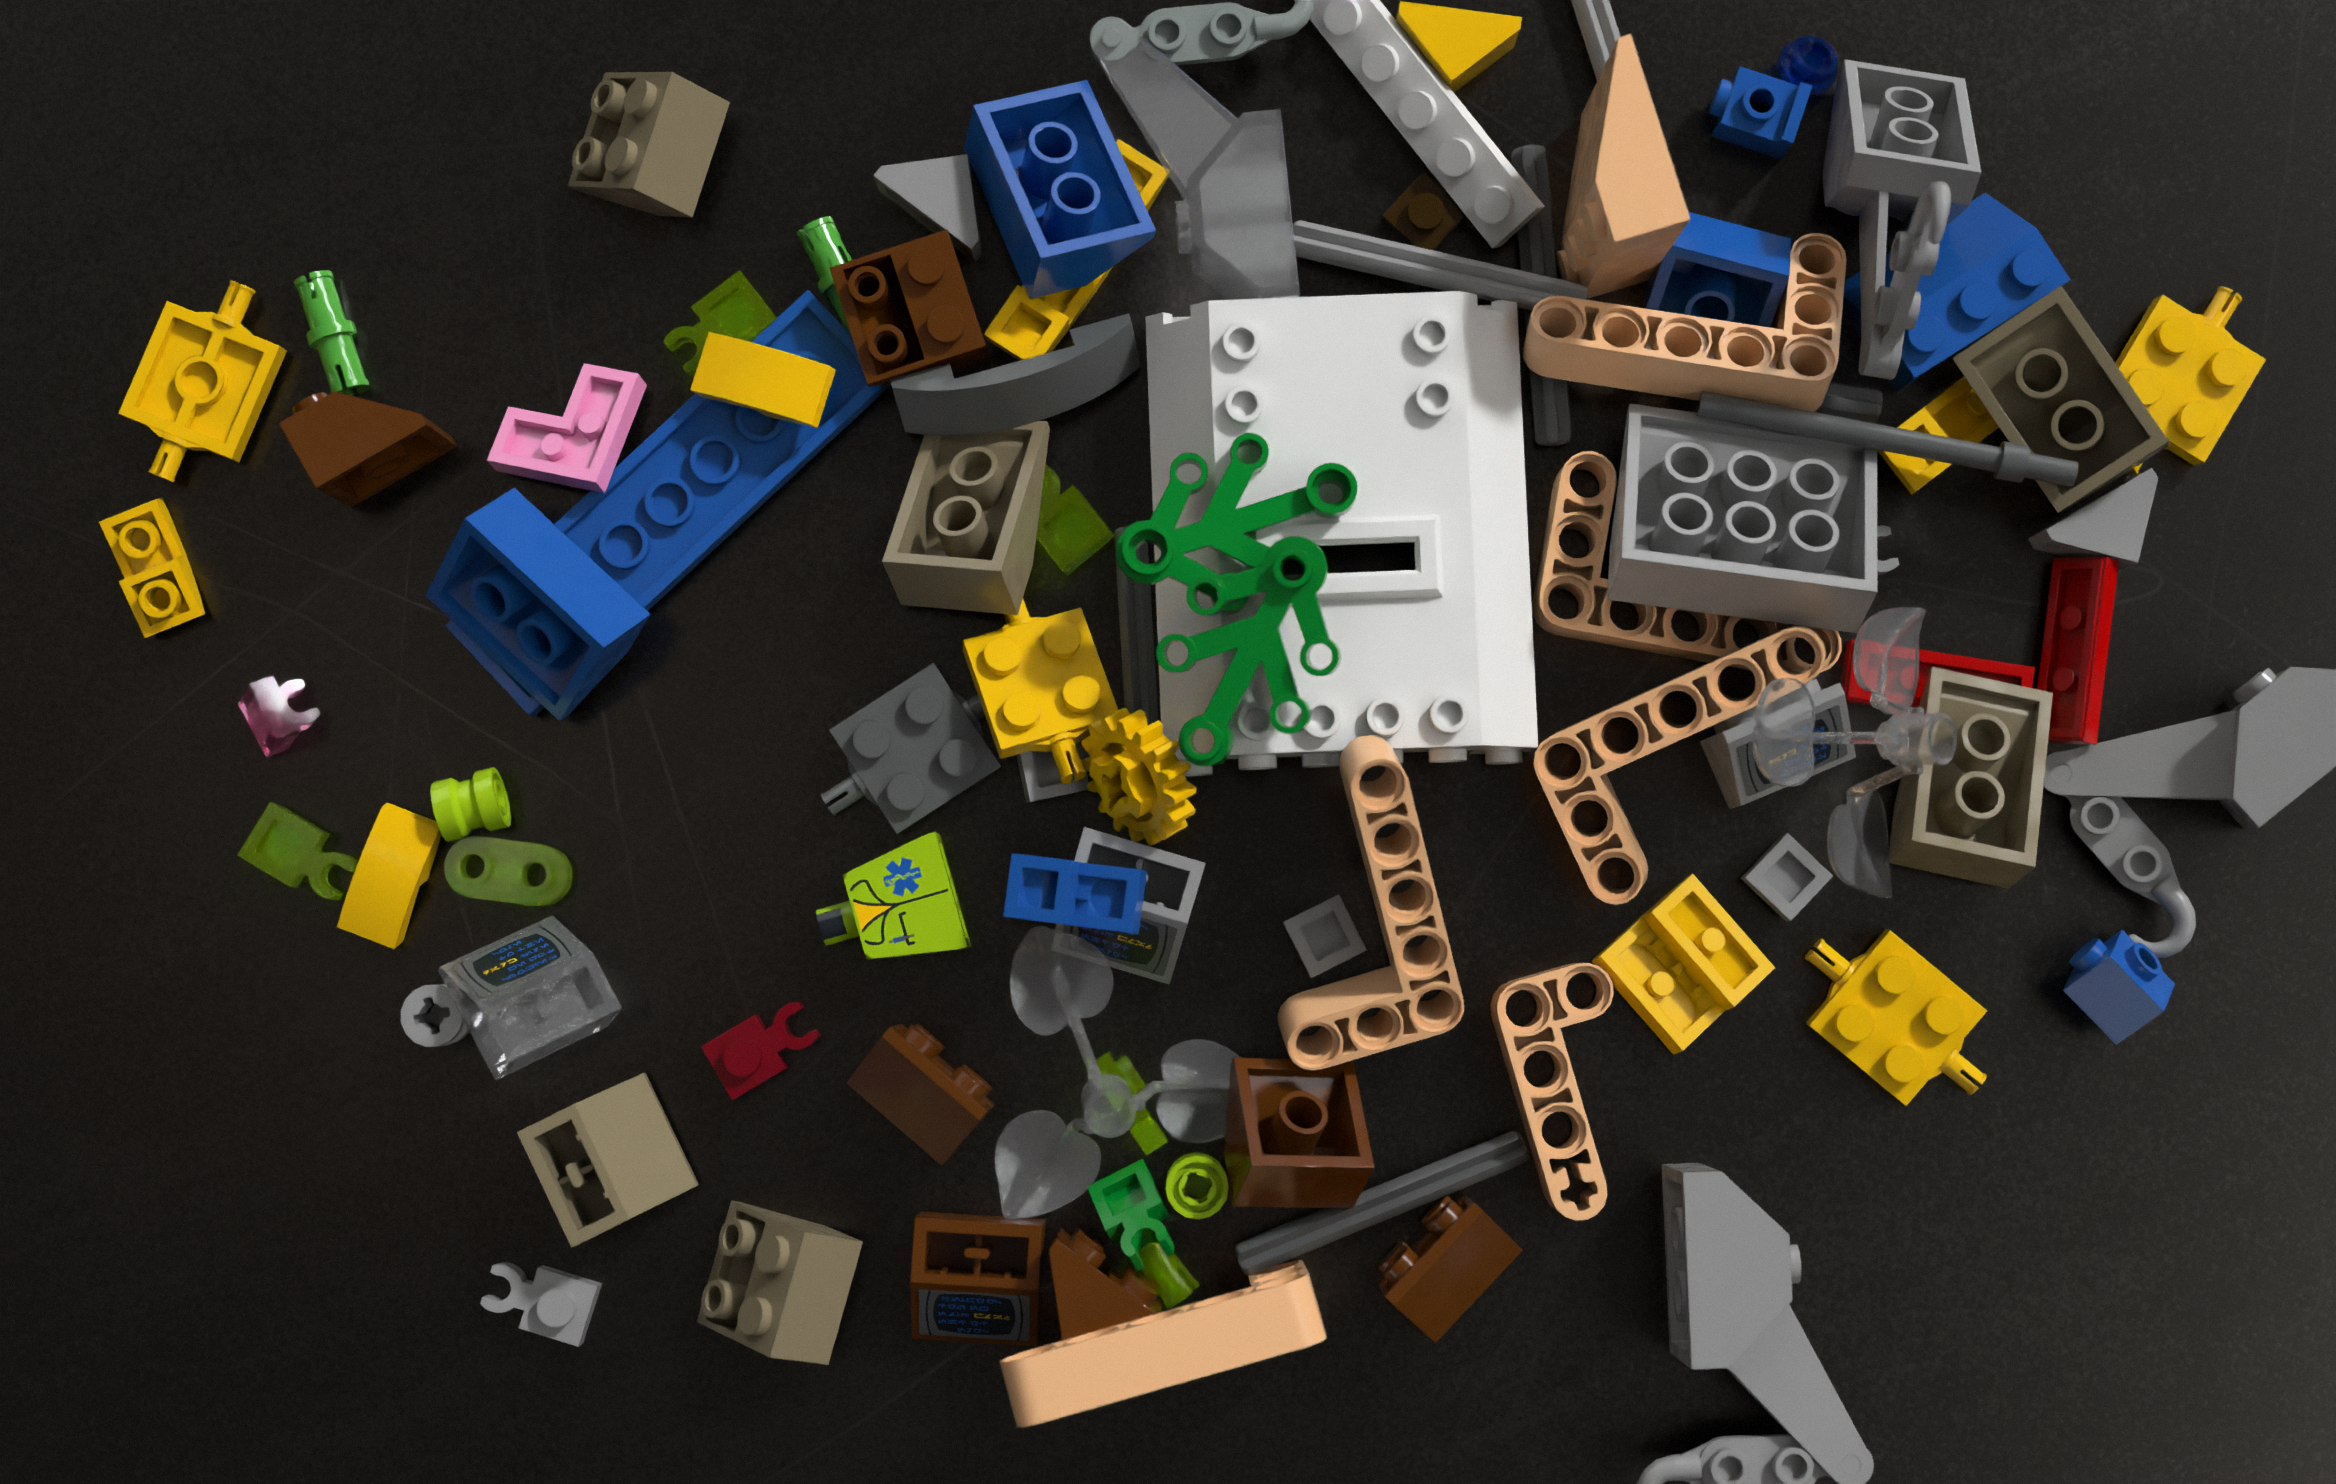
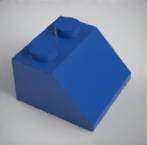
[1642,212,1791,367]

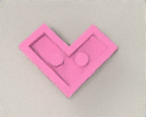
[487,363,647,493]

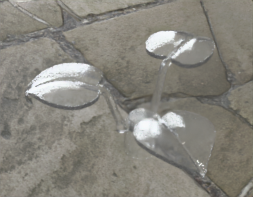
[1753,607,1957,898]
[995,926,1241,1219]

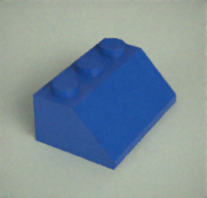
[963,80,1156,299]
[1843,193,2071,392]
[425,488,651,721]

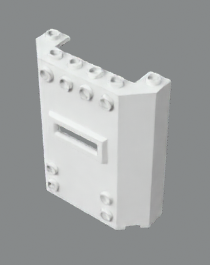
[1145,291,1538,777]

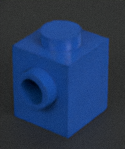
[2063,930,2175,1045]

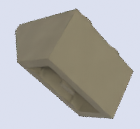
[568,72,730,218]
[517,1073,699,1248]
[697,1201,863,1365]

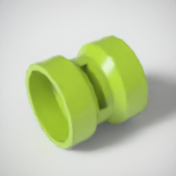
[430,767,511,842]
[1165,1152,1229,1220]

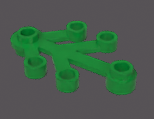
[1116,433,1357,614]
[1156,536,1342,767]

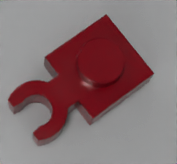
[701,1002,821,1100]

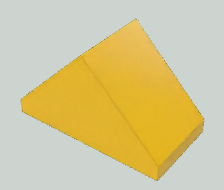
[1396,1,1522,92]

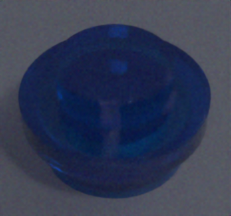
[1777,36,1838,95]

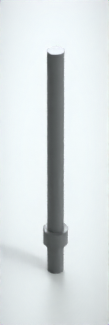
[1697,391,2078,487]

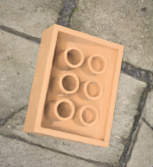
[1556,34,1690,298]

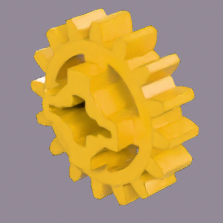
[1081,708,1196,845]

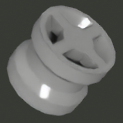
[401,984,474,1047]

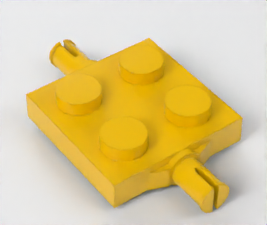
[118,280,287,483]
[2115,286,2266,476]
[963,599,1118,784]
[1805,929,1987,1106]

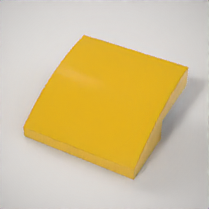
[1592,874,1775,1055]

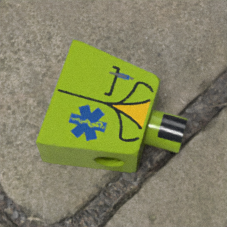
[816,832,971,960]

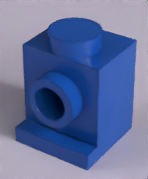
[1709,66,1812,160]

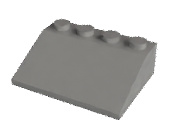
[1607,404,1877,633]

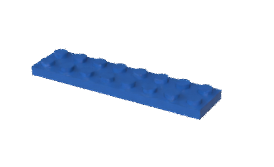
[445,290,891,717]

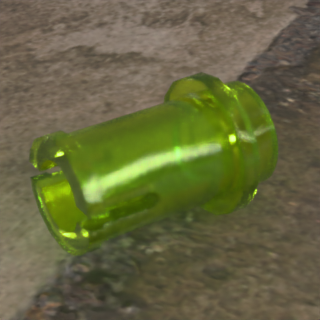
[1126,1243,1200,1309]

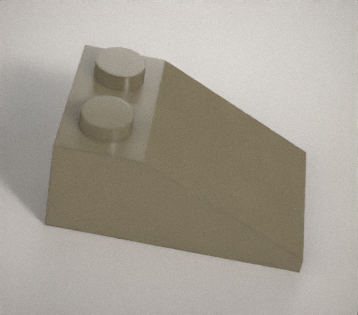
[1952,286,2170,515]
[882,421,1050,615]
[1888,667,2053,889]

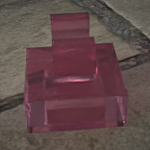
[238,675,320,758]

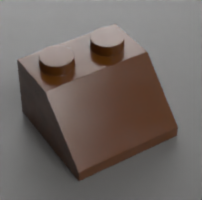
[279,391,457,508]
[1224,1058,1374,1208]

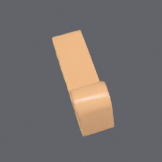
[1490,963,1614,1221]

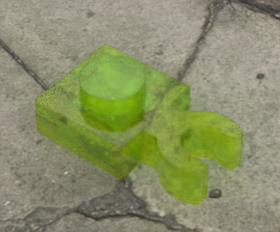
[663,270,777,377]
[1036,464,1115,575]
[238,802,358,900]
[1087,1051,1168,1156]

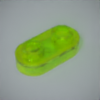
[444,836,572,906]

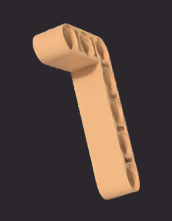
[1523,233,1847,412]
[1532,451,1842,673]
[1533,625,1826,905]
[1278,735,1464,1070]
[1000,1260,1327,1427]

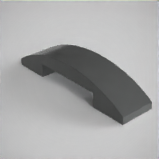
[890,313,1141,436]

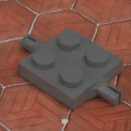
[820,663,1001,834]

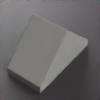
[873,154,983,264]
[2028,468,2158,571]

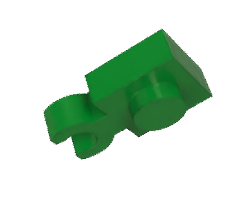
[1087,1159,1174,1271]

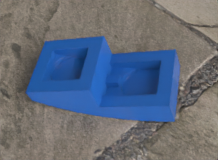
[1003,853,1147,934]

